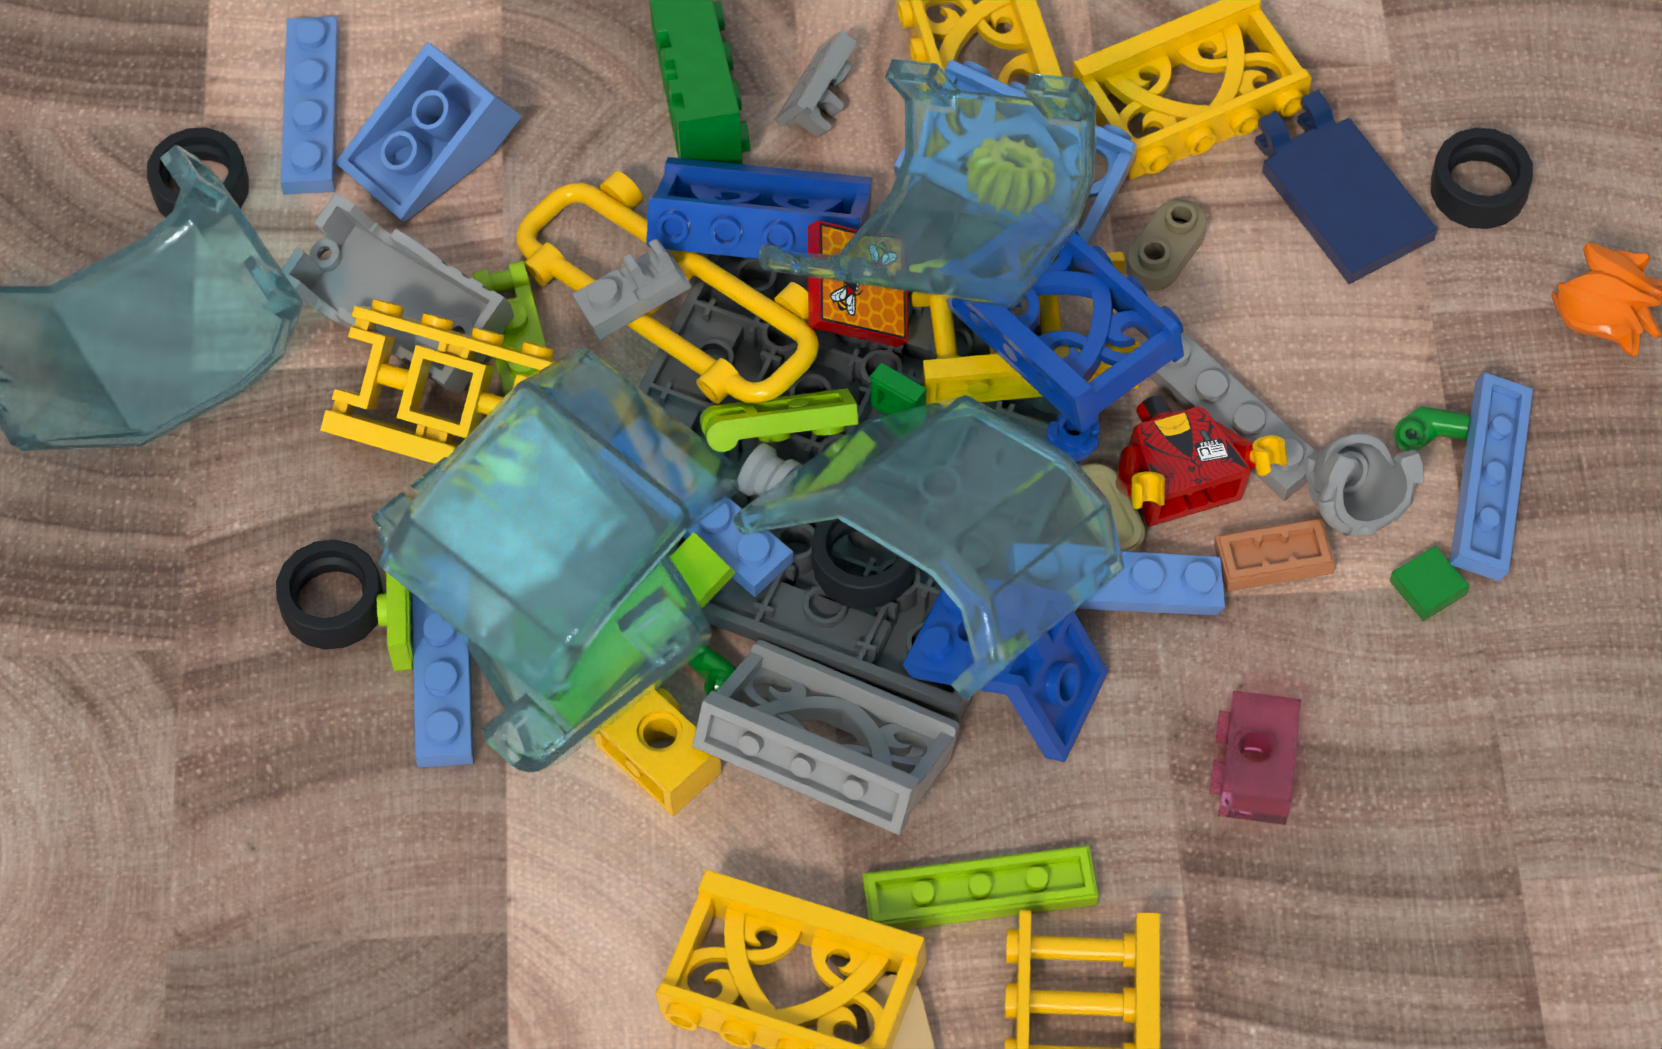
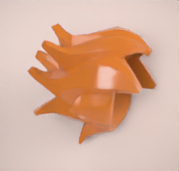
[1551,242,1662,357]

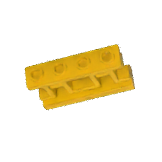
[320,299,567,489]

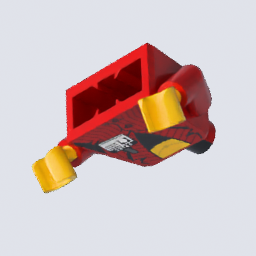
[1116,395,1288,527]

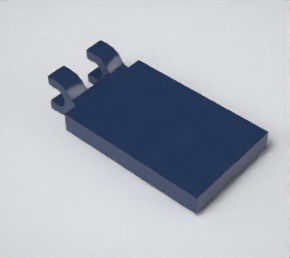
[1254,90,1437,284]

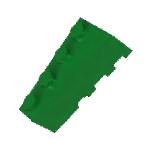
[649,0,750,164]

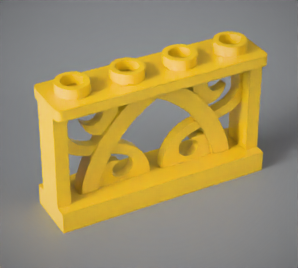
[896,0,1073,158]
[1071,0,1312,179]
[656,869,927,1049]

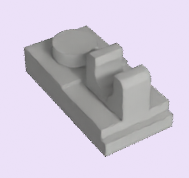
[774,30,857,137]
[572,239,692,340]

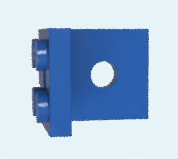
[903,575,1109,762]

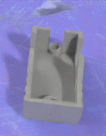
[275,192,514,394]

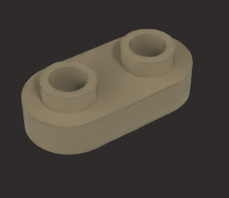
[1127,200,1207,290]

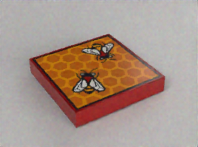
[808,220,908,347]

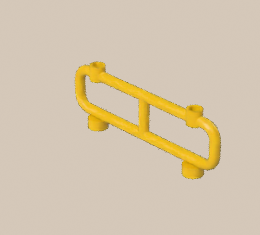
[516,170,819,404]

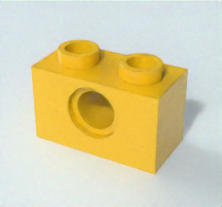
[592,677,722,816]

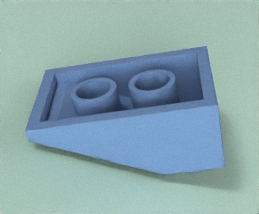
[335,42,522,222]

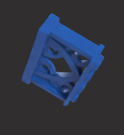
[646,157,873,264]
[940,204,1184,432]

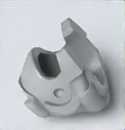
[1306,433,1424,536]

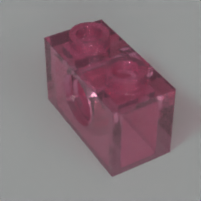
[1209,690,1301,825]

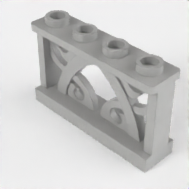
[692,639,959,835]

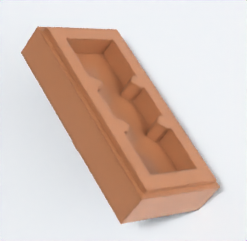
[1214,518,1335,592]

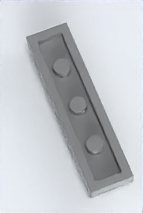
[1149,331,1318,501]

